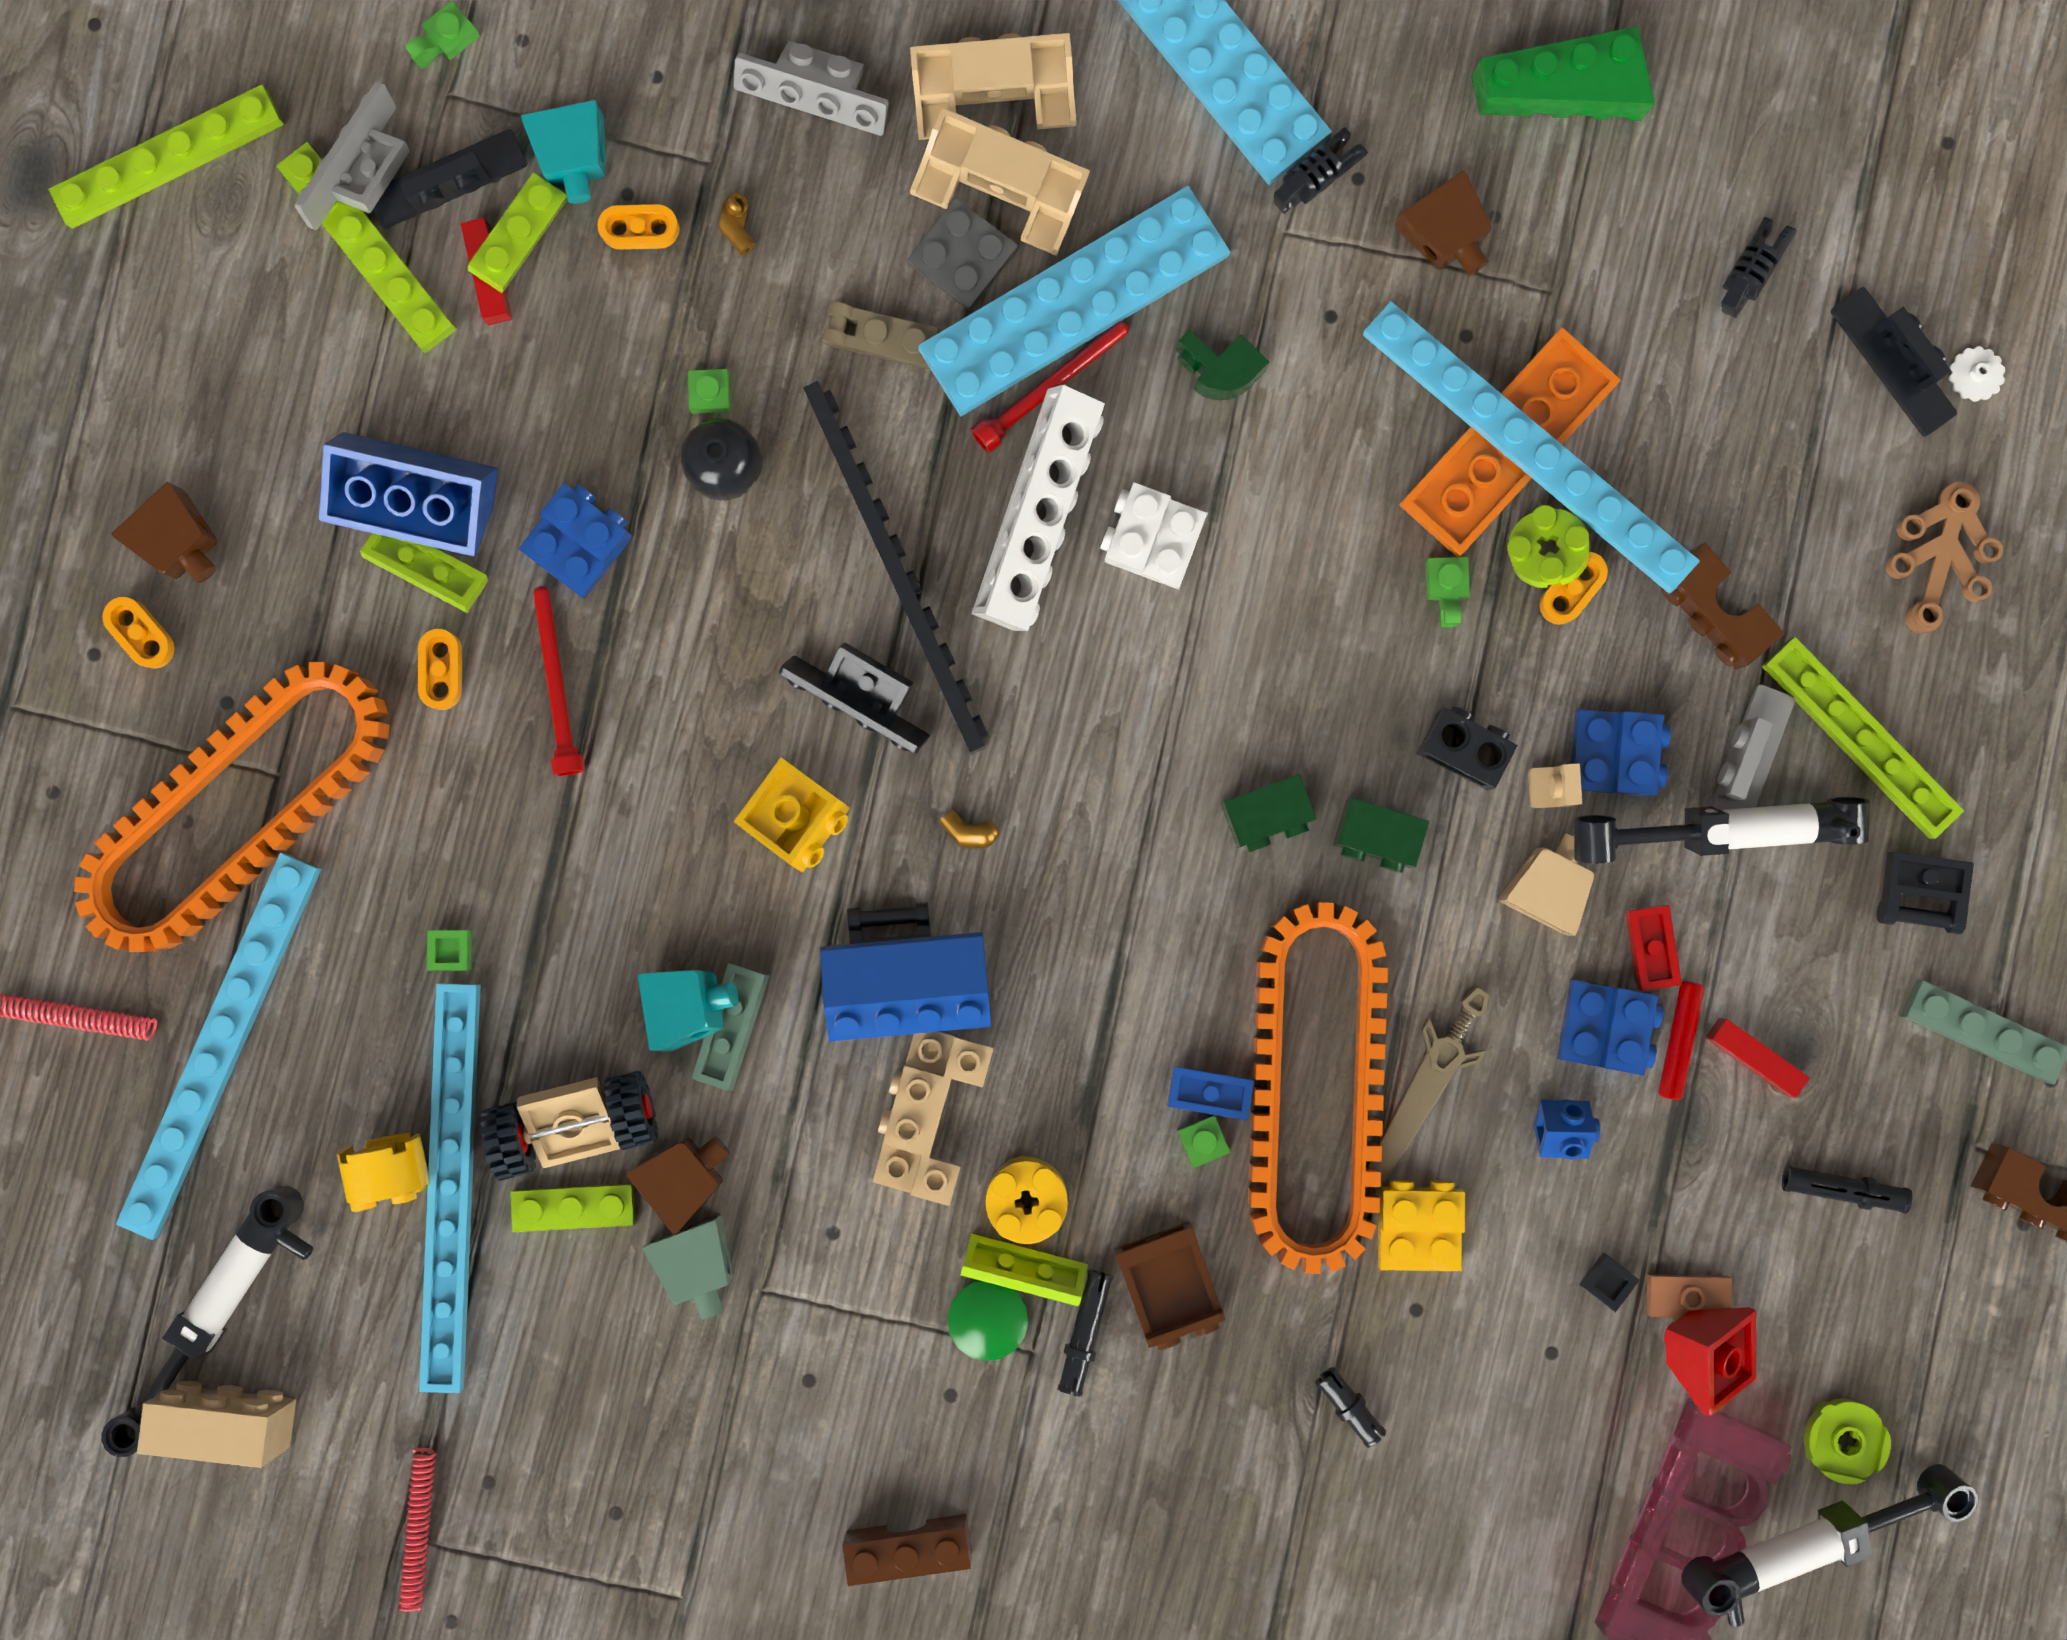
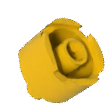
[337,1133,430,1212]
[986,1156,1068,1244]

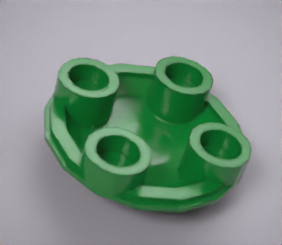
[947,1280,1028,1361]

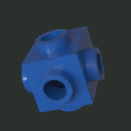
[1534,1099,1600,1159]

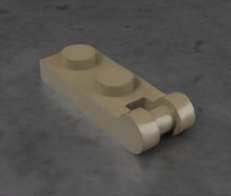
[821,302,939,370]

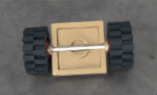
[480,1071,658,1181]

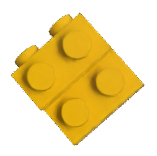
[733,757,850,872]
[1378,1180,1465,1271]

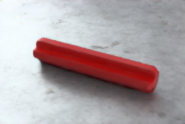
[1659,981,1705,1100]

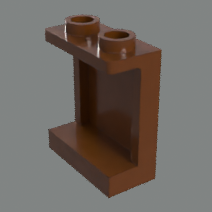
[1114,1221,1226,1350]

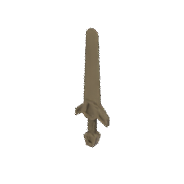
[1367,987,1490,1186]

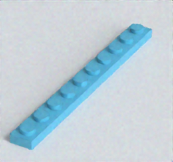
[1363,301,1700,594]
[116,853,322,1240]
[419,983,481,1393]

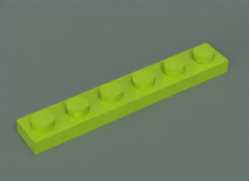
[48,84,285,229]
[276,142,457,354]
[1762,637,1964,839]

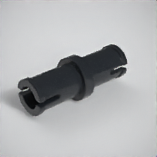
[1315,1367,1386,1448]

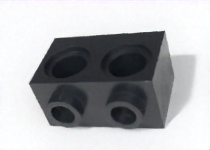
[1417,706,1518,791]

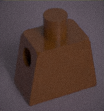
[1395,170,1491,277]
[111,482,217,583]
[625,1136,730,1235]

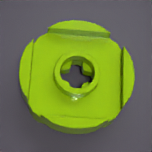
[1507,505,1590,588]
[1804,1398,1891,1485]

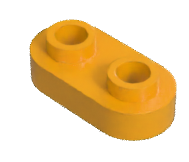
[597,204,680,249]
[1539,552,1608,625]
[102,597,175,669]
[418,629,462,710]

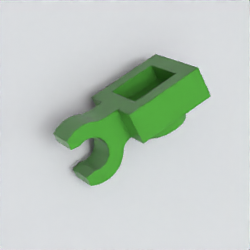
[405,0,480,70]
[1425,557,1470,628]

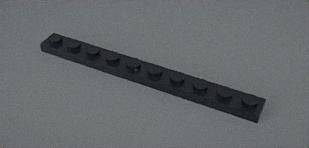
[803,381,989,755]

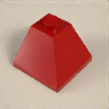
[1664,1307,1756,1417]

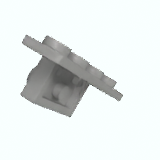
[734,41,889,136]
[295,81,410,230]
[1711,685,1795,810]

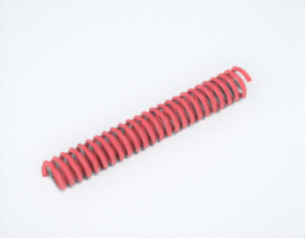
[0,993,157,1041]
[398,1448,437,1612]

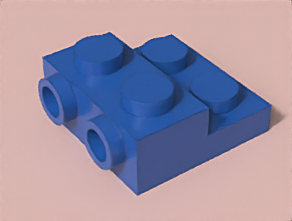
[518,483,633,599]
[1571,709,1671,797]
[1557,980,1664,1076]

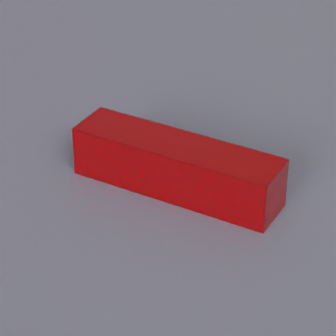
[460,218,512,326]
[1705,1018,1810,1098]

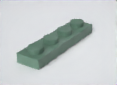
[1901,980,2067,1085]

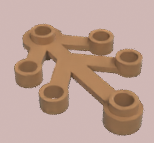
[1886,482,2003,634]

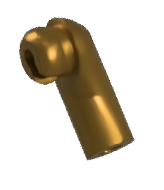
[719,193,756,256]
[938,809,999,849]

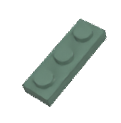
[691,963,770,1091]

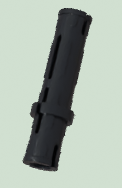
[1782,1166,1913,1214]
[1057,1269,1113,1397]

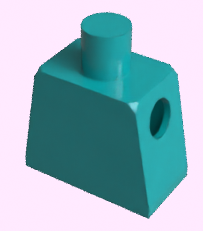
[521,100,606,204]
[638,970,738,1052]

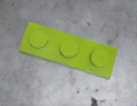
[467,172,567,293]
[360,533,488,613]
[510,1183,636,1232]
[961,1234,1088,1306]

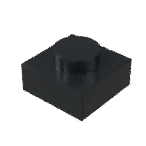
[1579,1253,1640,1313]

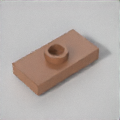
[1647,1274,1732,1318]

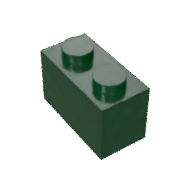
[1220,774,1316,852]
[1333,798,1430,873]

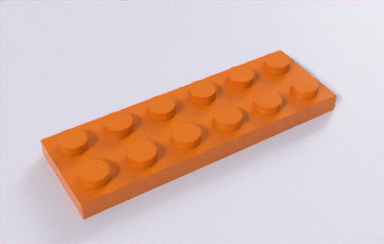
[1399,327,1621,557]

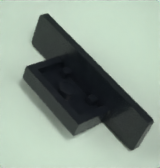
[373,129,527,229]
[1831,287,1957,437]
[779,642,930,753]

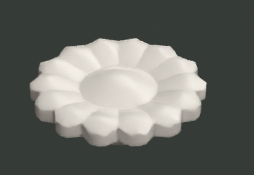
[1948,346,2005,402]

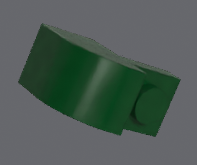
[1176,329,1270,400]

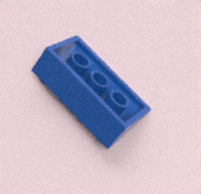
[319,432,498,557]
[820,932,991,1042]

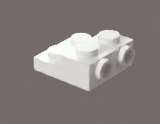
[1100,482,1207,590]

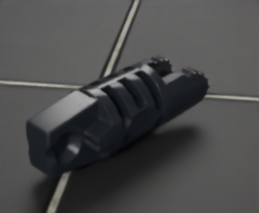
[1273,127,1368,214]
[1721,217,1797,318]

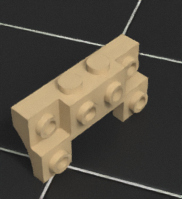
[910,33,1076,140]
[910,108,1090,256]
[872,1031,994,1206]

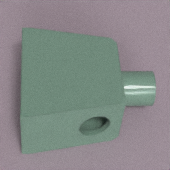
[642,1214,733,1320]

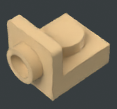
[1528,763,1582,808]

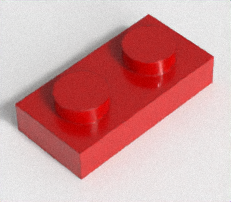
[1625,905,1682,991]

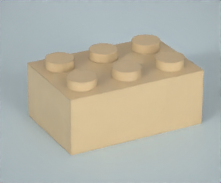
[137,1381,296,1468]

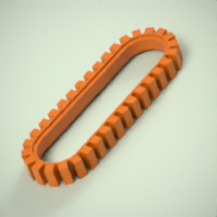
[74,662,390,952]
[1247,902,1388,1274]

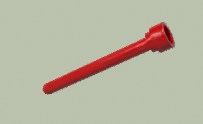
[970,321,1129,454]
[533,586,585,776]

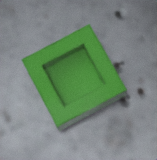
[688,369,731,414]
[427,930,472,971]
[1177,1114,1231,1169]

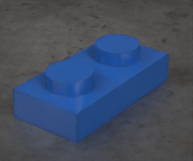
[1167,1066,1255,1120]

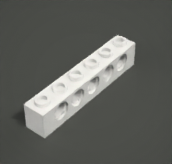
[971,385,1105,631]

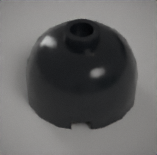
[681,418,762,501]

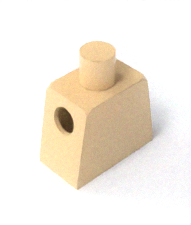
[1498,834,1594,936]

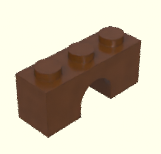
[1661,542,1785,669]
[1971,1143,2067,1243]
[842,1514,972,1586]

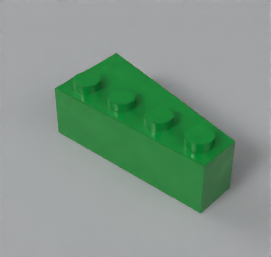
[1471,26,1655,121]

